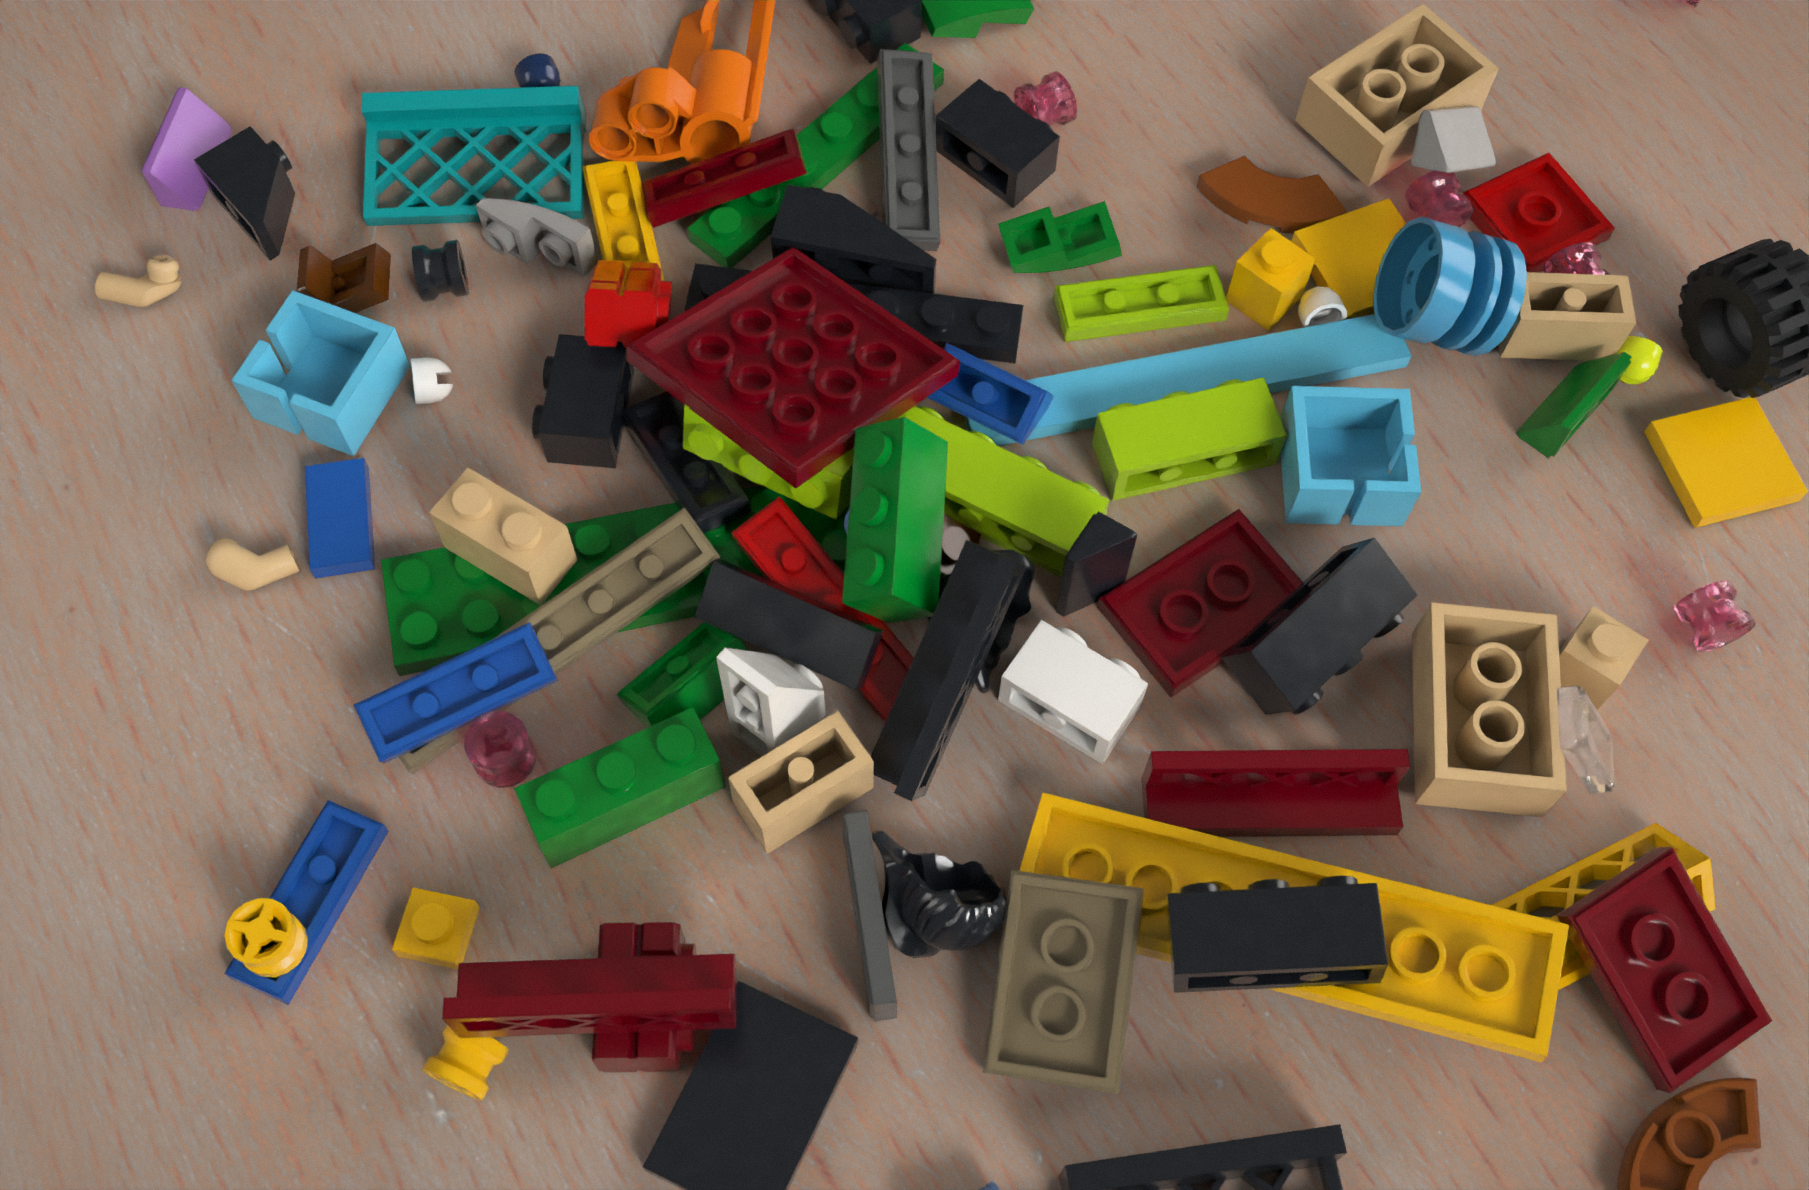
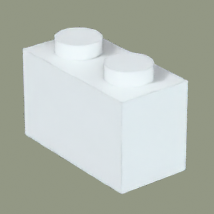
[998,620,1148,765]

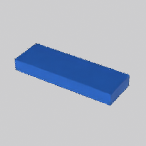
[354,622,558,764]
[224,800,389,1005]

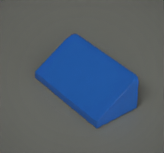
[927,343,1054,445]

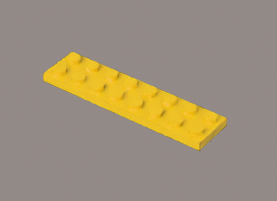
[1019,793,1569,1063]

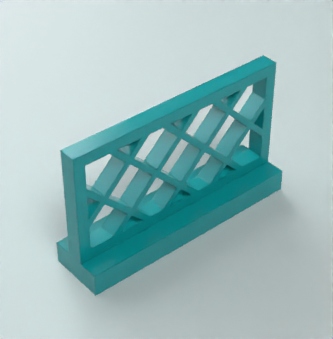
[361,86,586,226]

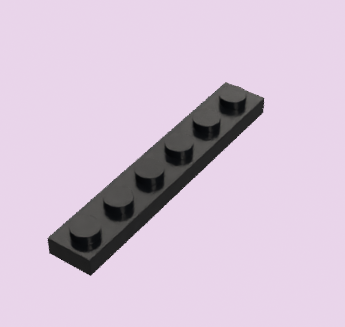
[684,263,1024,364]

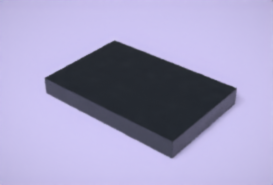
[643,981,859,1190]

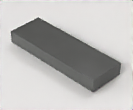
[842,810,897,1022]

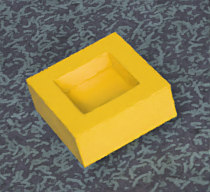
[392,887,480,969]

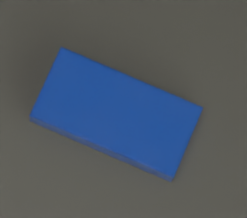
[305,458,375,579]

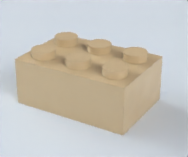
[1295,4,1499,187]
[1412,602,1567,817]

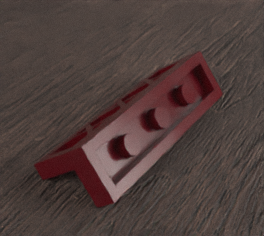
[1141,749,1411,837]
[442,953,736,1038]

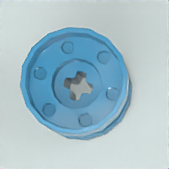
[1373,217,1527,356]

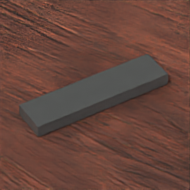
[877,49,940,251]

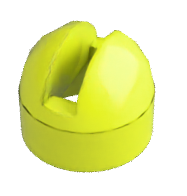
[1616,336,1663,385]

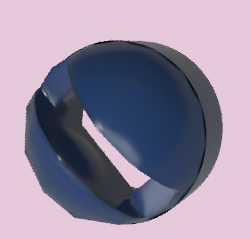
[514,53,561,88]

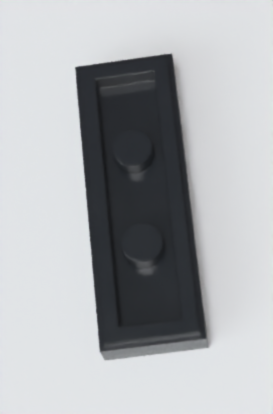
[622,391,751,534]
[695,560,884,690]

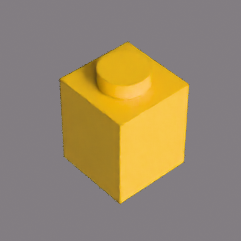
[1226,228,1315,332]

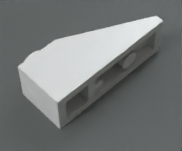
[716,648,826,756]

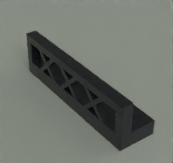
[870,540,1027,801]
[1059,1124,1347,1190]

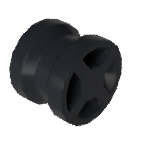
[412,239,469,302]

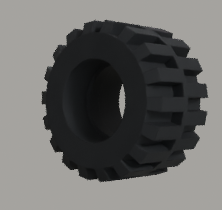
[1678,239,1809,398]

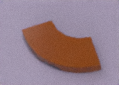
[1197,156,1348,234]
[1617,1078,1761,1190]

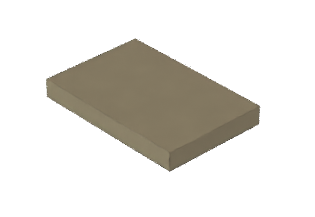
[983,870,1144,1094]

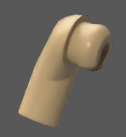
[95,255,183,308]
[205,538,301,591]

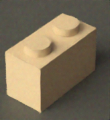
[1498,272,1636,361]
[429,467,577,606]
[728,711,874,854]

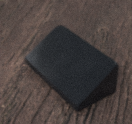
[1055,511,1137,617]

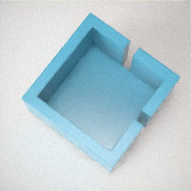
[231,290,410,456]
[1280,386,1421,526]

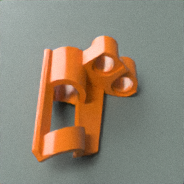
[588,0,775,164]

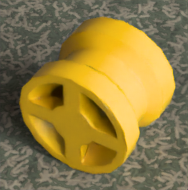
[224,898,308,977]
[421,1024,509,1101]

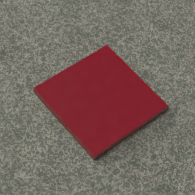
[627,247,960,488]

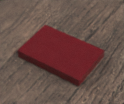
[1097,509,1303,697]
[1556,847,1772,1093]

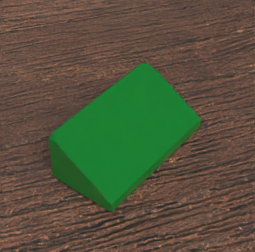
[1517,352,1631,458]
[617,622,748,728]

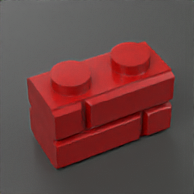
[584,260,672,348]

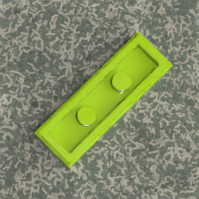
[1053,265,1229,342]

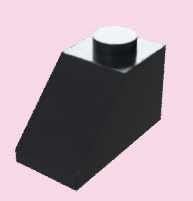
[194,126,296,261]

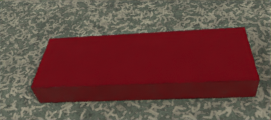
[642,129,807,228]

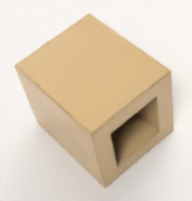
[1559,606,1649,714]

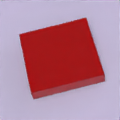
[1458,152,1615,273]

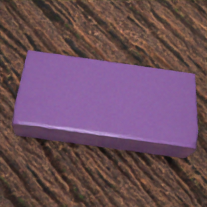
[141,87,232,211]

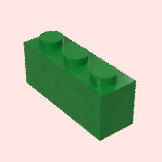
[842,416,948,623]
[514,707,726,868]

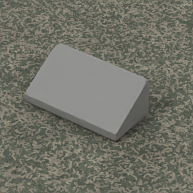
[1411,106,1496,173]

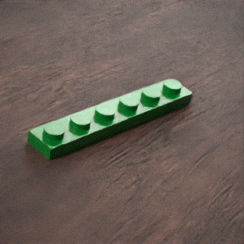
[687,43,944,268]

